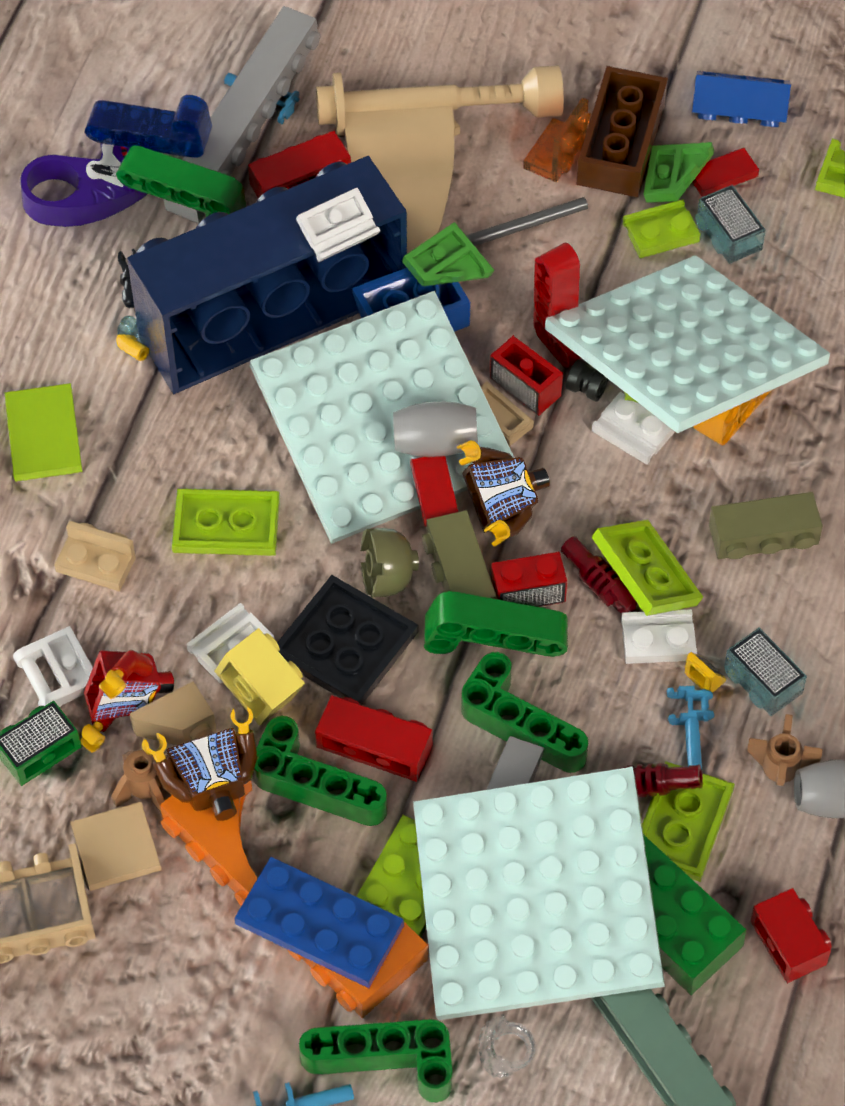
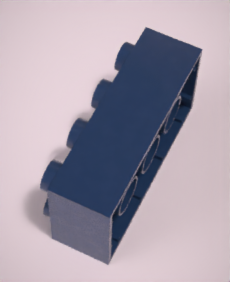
[127,155,407,395]

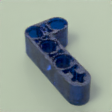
[85,95,212,158]

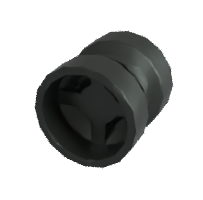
[565,358,609,402]

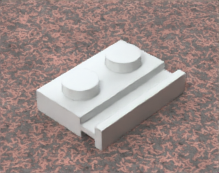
[296,187,380,262]
[592,392,675,465]
[187,603,274,684]
[621,609,697,664]

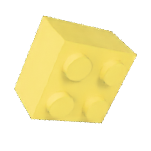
[214,628,305,726]

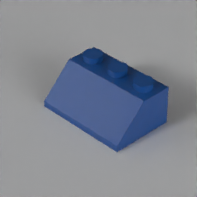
[692,71,791,127]
[352,268,470,332]

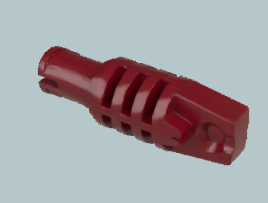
[561,536,637,614]
[613,763,703,797]

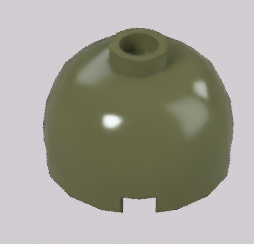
[361,528,419,598]

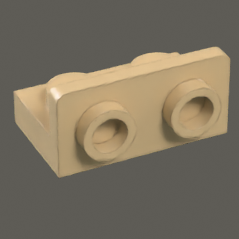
[54,521,136,592]

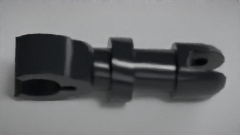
[118,248,136,308]

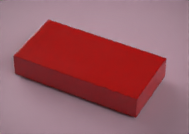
[692,147,759,198]
[410,456,458,527]

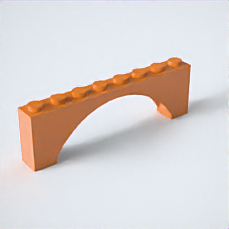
[160,780,428,1019]

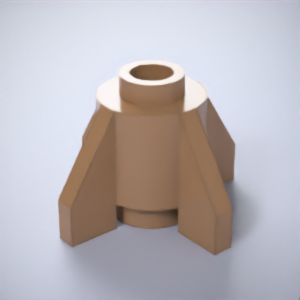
[747,714,822,786]
[111,750,165,815]

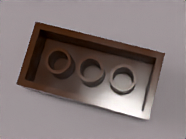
[576,66,668,198]

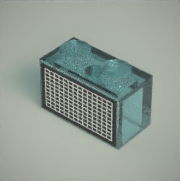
[695,185,766,264]
[724,627,807,716]

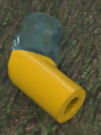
[116,316,149,361]

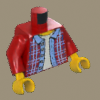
[81,650,174,753]

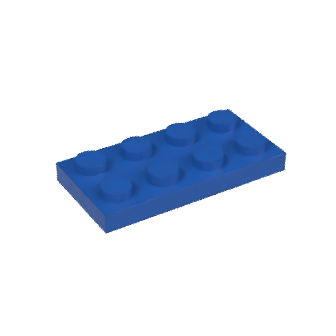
[234,857,404,988]

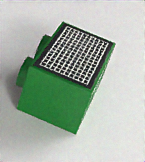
[0,700,82,786]

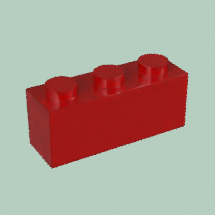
[248,130,351,199]
[315,695,433,782]

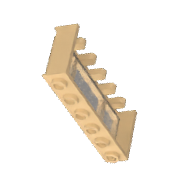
[0,843,96,964]

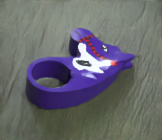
[20,115,160,227]

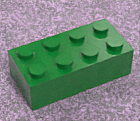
[643,834,746,995]

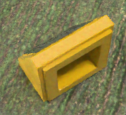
[685,652,727,693]

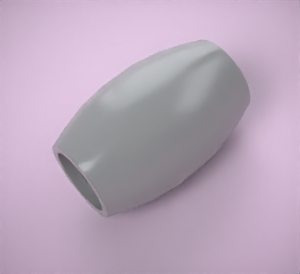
[393,401,478,457]
[794,760,845,819]

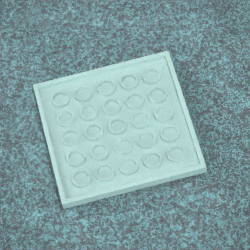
[545,255,830,433]
[250,291,514,544]
[413,767,665,1020]

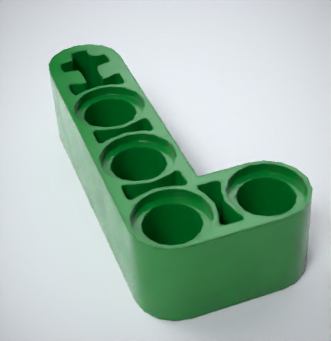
[116,146,247,217]
[424,591,568,657]
[461,652,588,773]
[253,716,387,826]
[299,1019,452,1103]

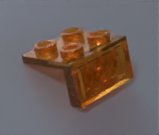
[523,97,591,183]

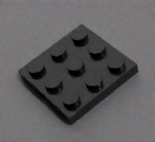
[277,575,419,705]

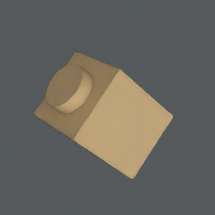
[130,681,216,745]

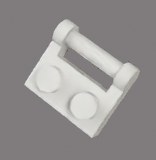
[13,626,93,707]

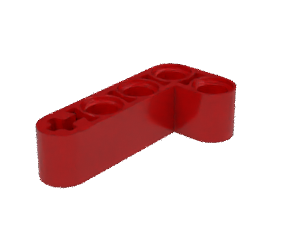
[533,242,582,368]

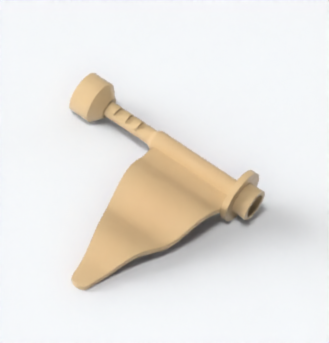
[316,65,564,254]

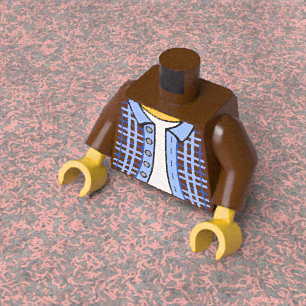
[457,440,550,546]
[142,706,257,821]

